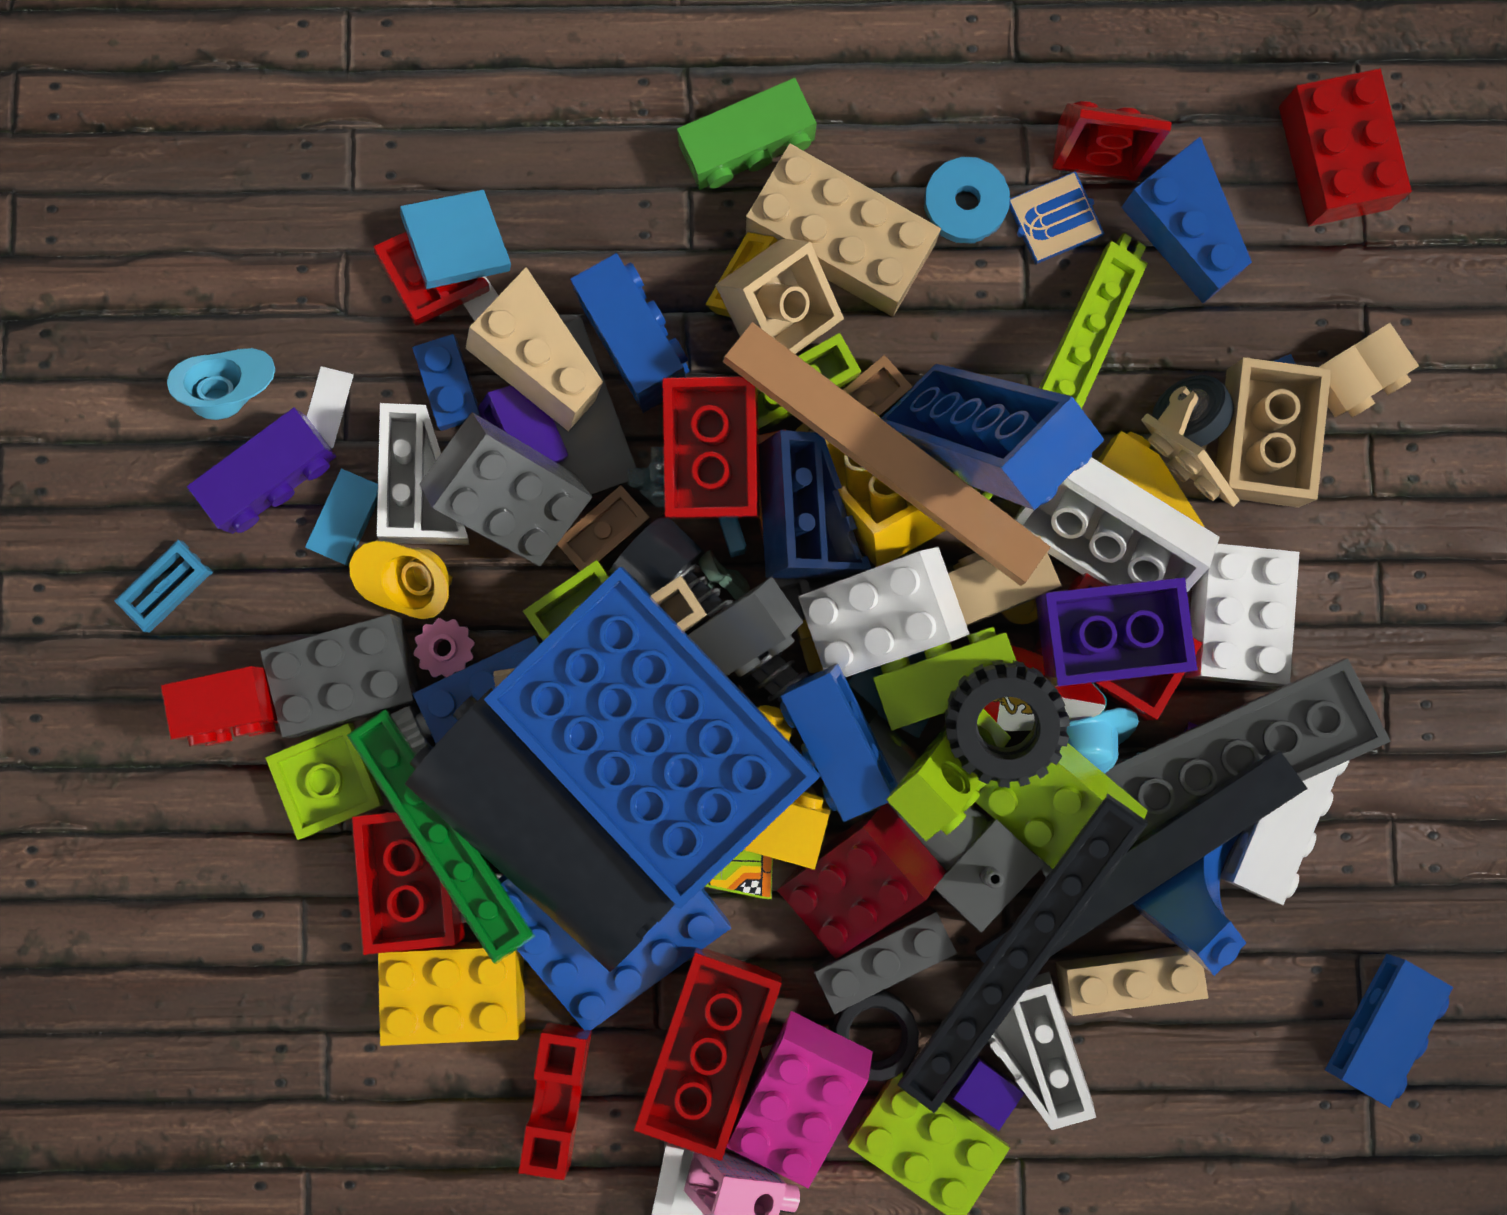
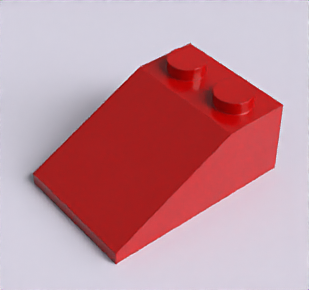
[1052,101,1172,181]

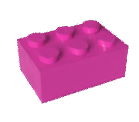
[726,1011,873,1189]

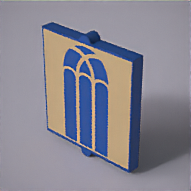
[1009,171,1105,265]

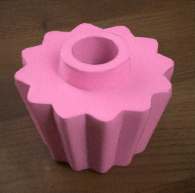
[413,618,475,677]

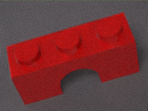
[518,1022,592,1180]

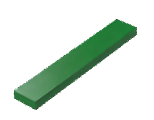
[347,710,535,964]

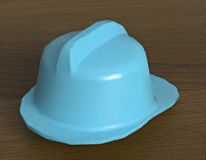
[167,348,276,420]
[1066,708,1139,774]

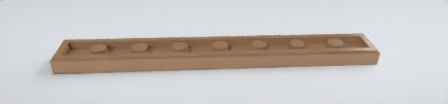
[723,322,1051,586]

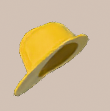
[349,540,453,619]

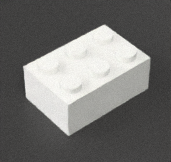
[1185,544,1299,687]
[798,547,969,677]

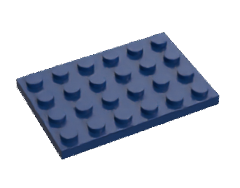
[484,567,820,910]

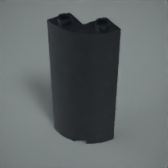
[405,688,675,972]

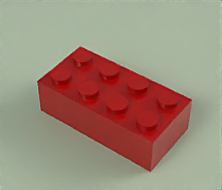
[634,948,782,1161]

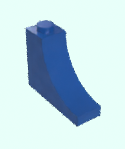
[1132,830,1246,976]

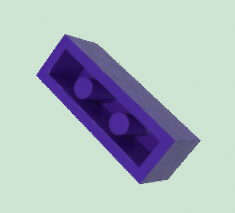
[187,407,337,534]

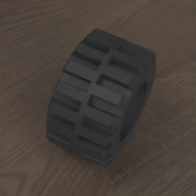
[945,660,1070,788]

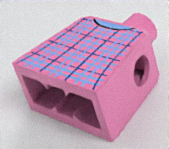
[684,1152,800,1215]

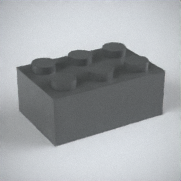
[420,412,592,566]
[260,614,421,738]

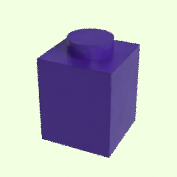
[950,1055,1024,1131]

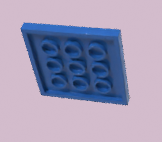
[499,875,731,1031]

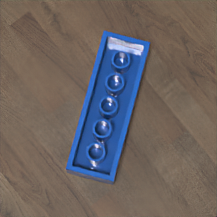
[881,364,1104,510]

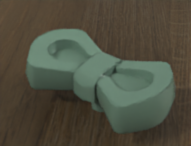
[698,550,750,600]

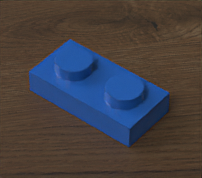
[412,334,482,431]

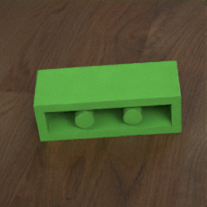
[677,78,817,190]

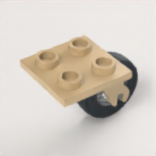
[1141,375,1240,507]

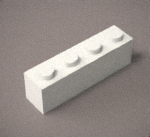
[1220,761,1349,905]

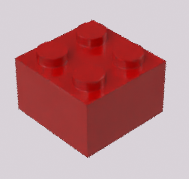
[161,666,278,747]

